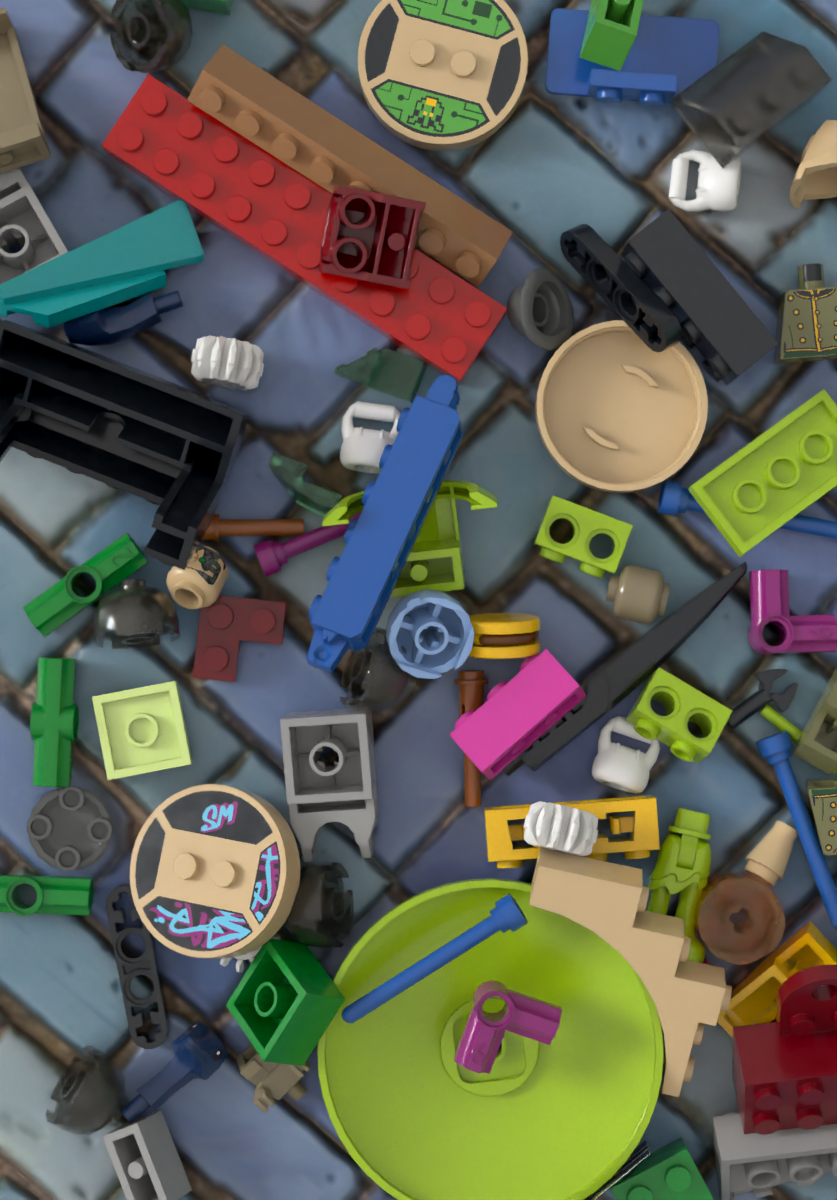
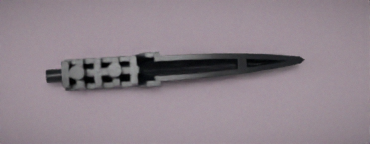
[503,562,748,777]

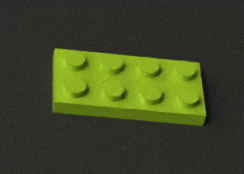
[688,389,837,557]

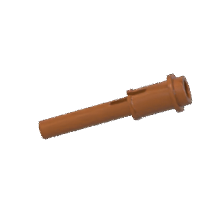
[202,514,304,541]
[454,670,488,807]

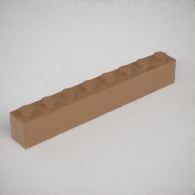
[187,44,513,287]

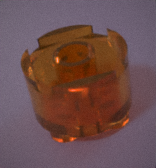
[694,873,785,965]

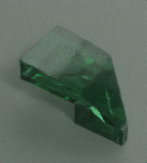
[334,348,428,403]
[269,453,342,518]

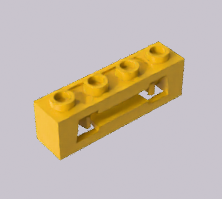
[484,795,660,868]

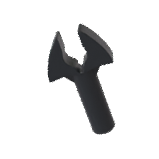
[726,669,798,729]

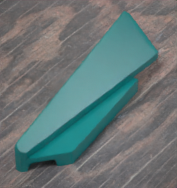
[0,199,204,328]

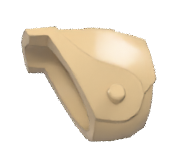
[789,120,837,209]

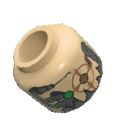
[166,546,229,609]

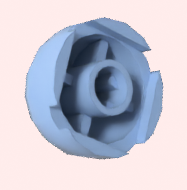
[386,589,475,679]

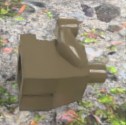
[236,1043,310,1113]

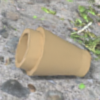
[743,820,798,887]

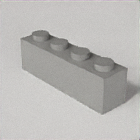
[713,1112,837,1200]

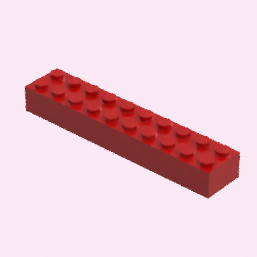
[101,74,507,386]

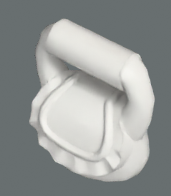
[669,150,741,212]
[340,401,401,474]
[592,716,660,794]

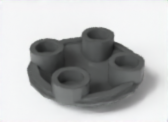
[27,786,113,872]

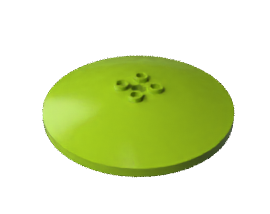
[317,878,664,1200]

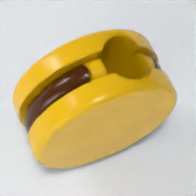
[469,613,541,659]

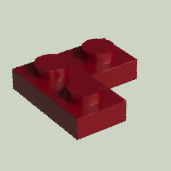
[193,595,287,682]

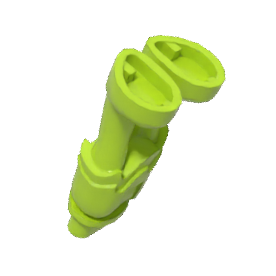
[646,808,712,963]

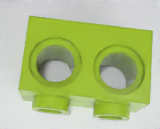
[533,495,633,579]
[625,667,732,763]

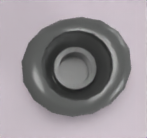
[507,267,574,350]

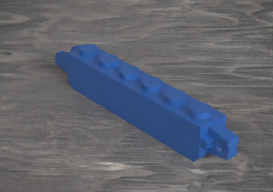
[306,374,463,673]

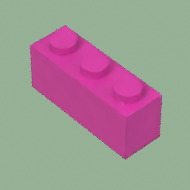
[449,649,587,781]

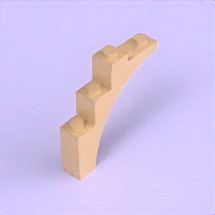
[529,847,732,1097]

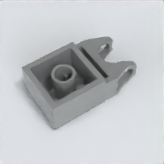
[0,168,68,284]
[280,707,380,862]

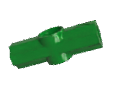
[23,533,149,637]
[30,657,79,787]
[0,873,94,916]

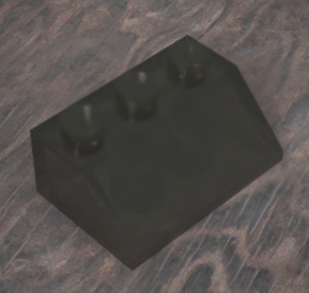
[670,31,832,168]

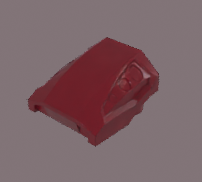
[319,185,426,289]

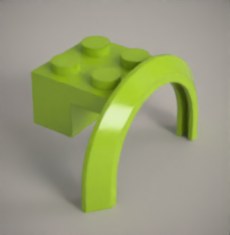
[322,480,498,597]

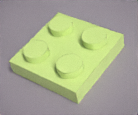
[92,680,193,780]

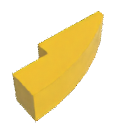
[717,921,837,1038]

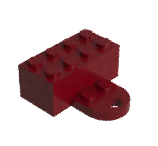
[732,965,837,1135]

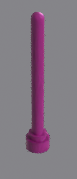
[253,511,362,577]

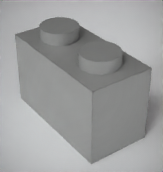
[102,1110,192,1200]

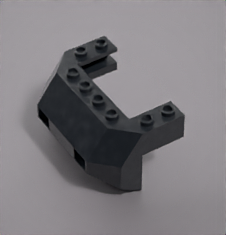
[0,319,249,570]

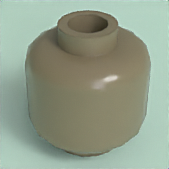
[606,564,670,624]

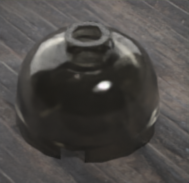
[110,0,193,73]
[94,579,181,649]
[340,626,417,713]
[285,862,354,948]
[46,1046,127,1135]

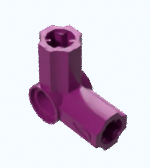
[748,569,837,655]
[454,980,562,1074]

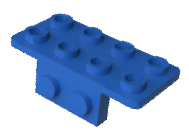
[545,8,720,107]

